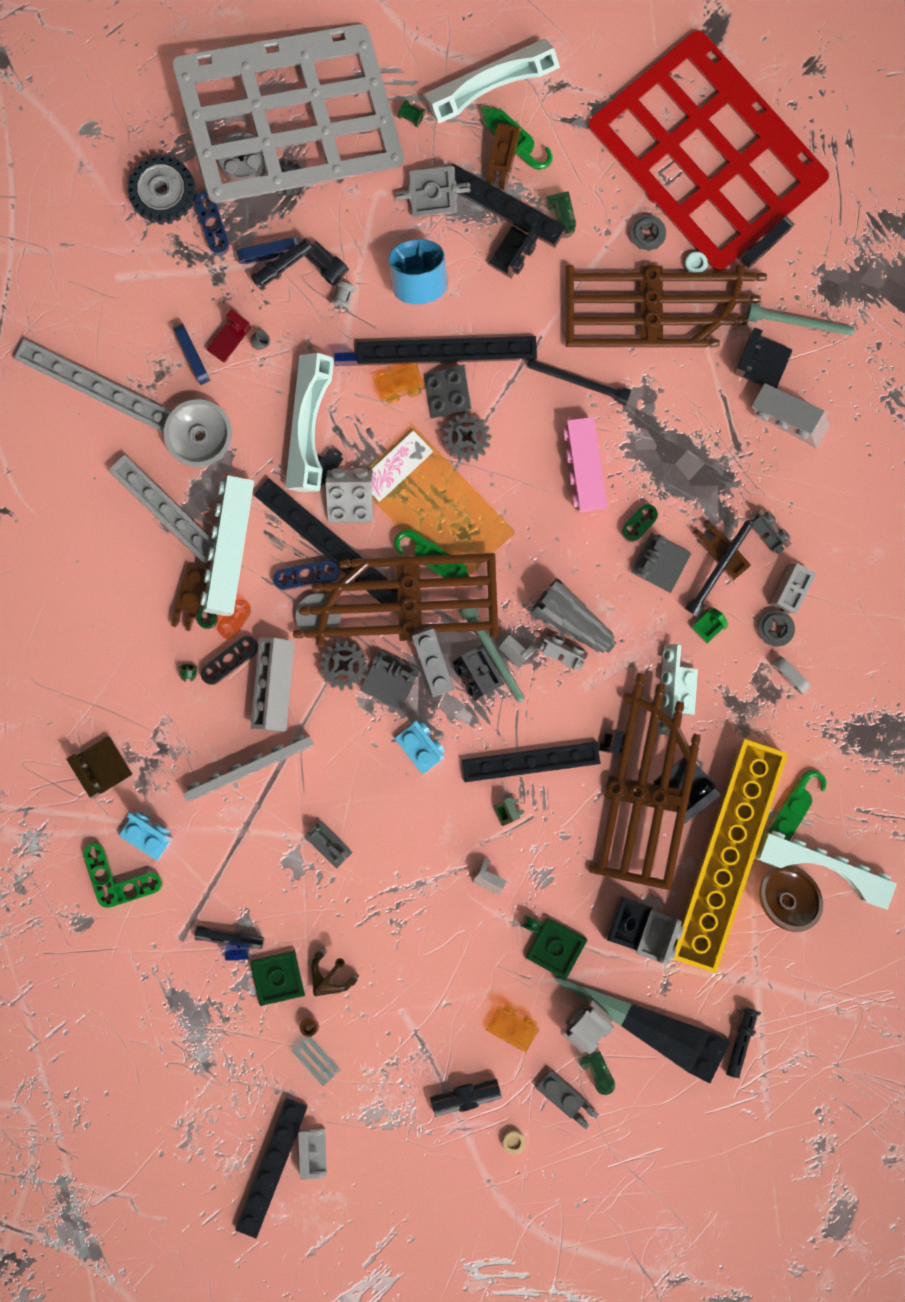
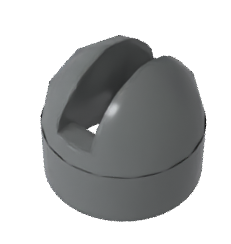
[250,330,270,350]

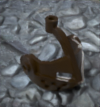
[311,947,360,997]

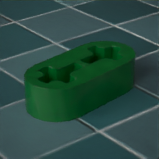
[622,504,658,542]

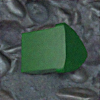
[691,607,728,644]

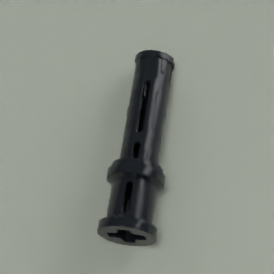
[251,237,315,291]
[726,1006,761,1079]

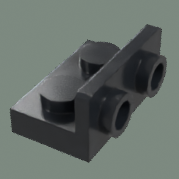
[453,645,504,701]

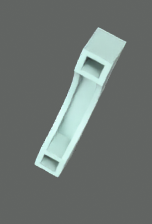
[424,38,560,123]
[285,353,334,493]
[755,831,897,910]

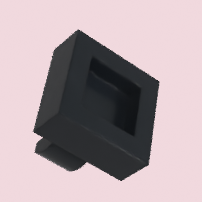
[599,729,624,755]

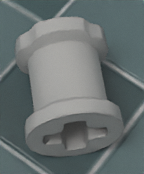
[331,282,357,310]

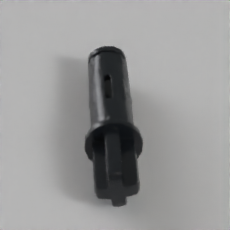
[194,925,264,949]

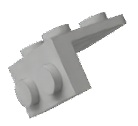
[326,468,373,523]
[636,910,684,965]

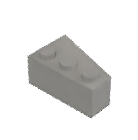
[752,383,830,449]

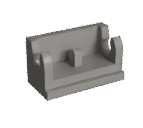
[769,563,816,614]
[298,1128,327,1180]

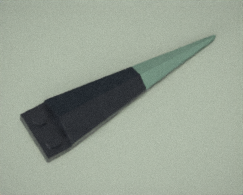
[554,977,730,1084]

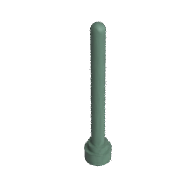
[747,303,855,335]
[459,608,525,702]

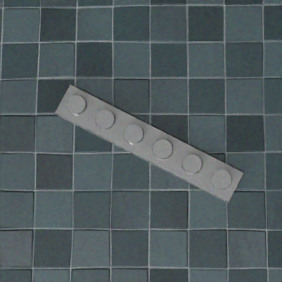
[108,455,214,565]
[183,735,314,802]

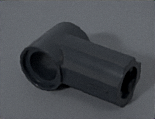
[304,241,349,286]

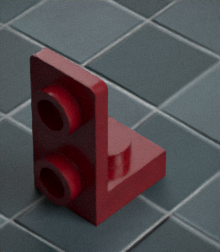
[207,309,251,363]

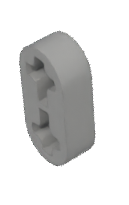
[772,656,811,695]

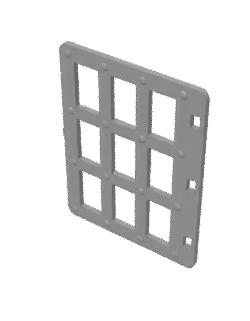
[172,24,404,203]

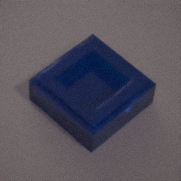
[334,352,358,366]
[225,949,250,961]

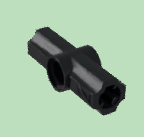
[430,1078,502,1117]

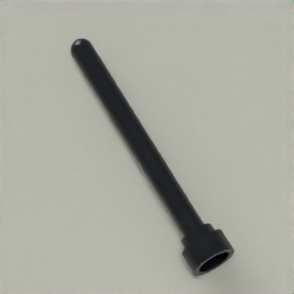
[527,360,632,406]
[684,520,753,618]

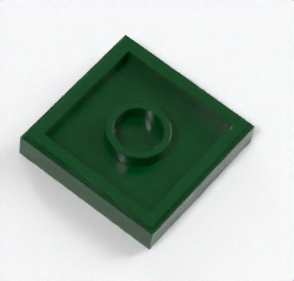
[525,917,588,980]
[250,950,305,1006]

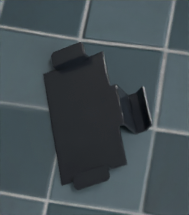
[317,449,343,486]

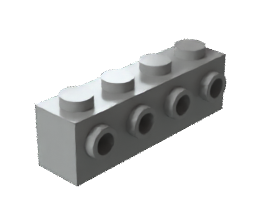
[250,638,295,732]

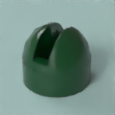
[178,664,197,682]

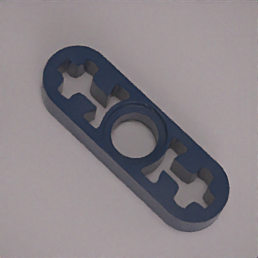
[195,191,229,256]
[236,238,300,264]
[173,323,211,385]
[273,561,339,591]

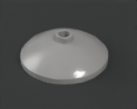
[164,399,232,467]

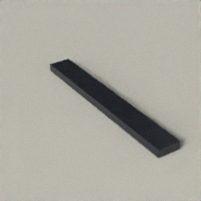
[357,336,537,366]
[254,478,398,603]

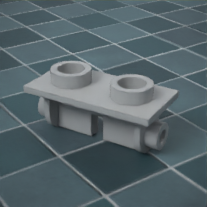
[540,633,588,670]

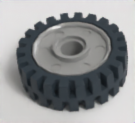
[128,155,196,225]

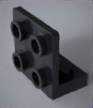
[489,226,537,279]
[734,327,792,388]
[653,757,721,824]

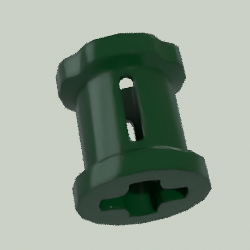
[397,99,426,128]

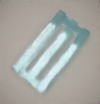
[292,1037,341,1086]

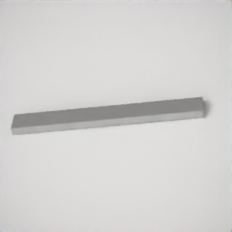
[13,338,172,433]

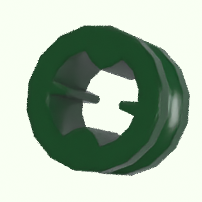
[196,609,218,629]
[520,915,543,934]

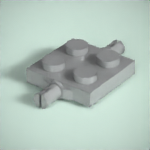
[396,166,471,217]

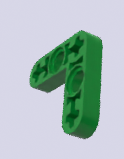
[84,843,163,908]

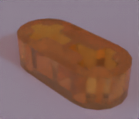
[218,599,251,639]

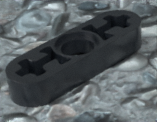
[740,216,795,269]
[201,636,258,685]

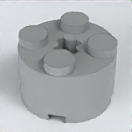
[219,133,265,182]
[560,999,614,1054]

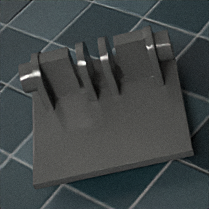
[424,364,472,419]
[631,532,692,593]
[360,650,421,710]

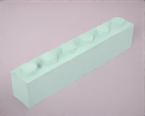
[200,475,254,617]

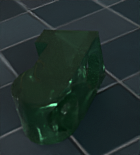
[546,191,576,238]
[578,1049,615,1095]

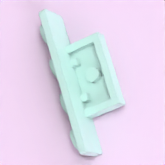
[657,644,698,735]

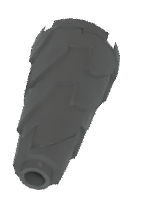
[530,578,616,653]

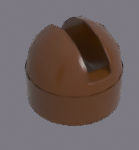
[299,1017,320,1037]

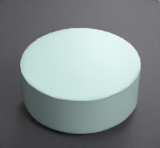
[684,252,708,272]

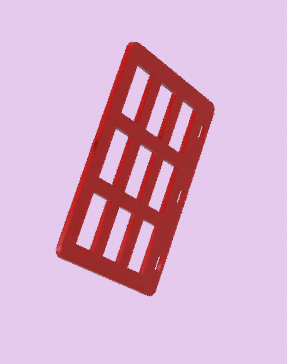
[589,31,829,271]

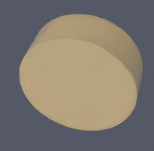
[502,1130,525,1154]

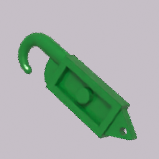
[481,107,553,170]
[394,529,470,578]
[768,770,827,841]

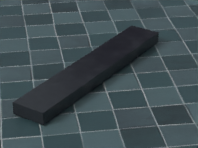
[462,741,601,783]

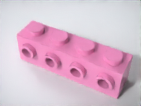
[563,417,607,513]

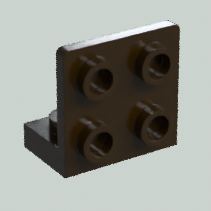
[66,736,132,799]

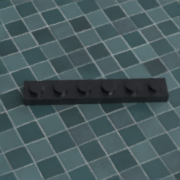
[451,164,567,248]
[235,1098,308,1239]

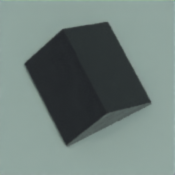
[604,895,653,950]

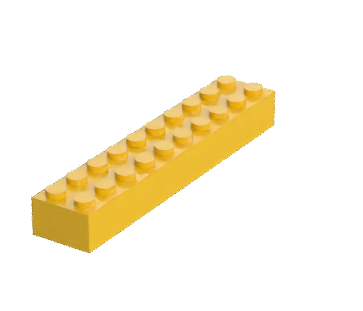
[673,739,788,974]

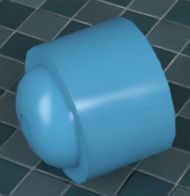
[388,239,448,304]

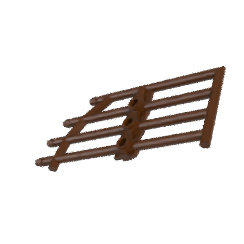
[565,265,767,348]
[293,553,499,645]
[589,673,701,891]

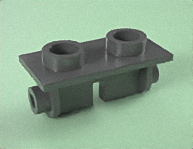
[749,509,792,555]
[304,820,353,869]

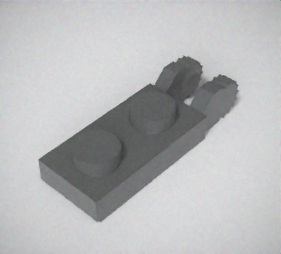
[536,1070,599,1129]

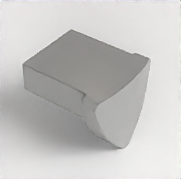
[498,635,538,668]
[473,858,506,895]

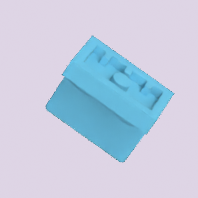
[395,720,445,775]
[119,811,173,861]

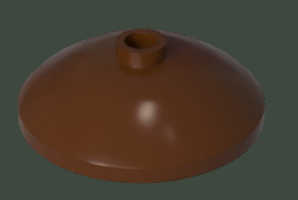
[759,866,823,932]

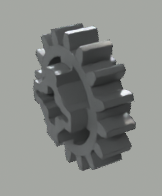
[443,413,492,463]
[319,641,369,691]

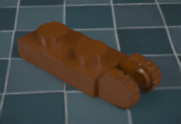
[486,122,521,190]
[693,520,751,581]
[171,565,207,631]

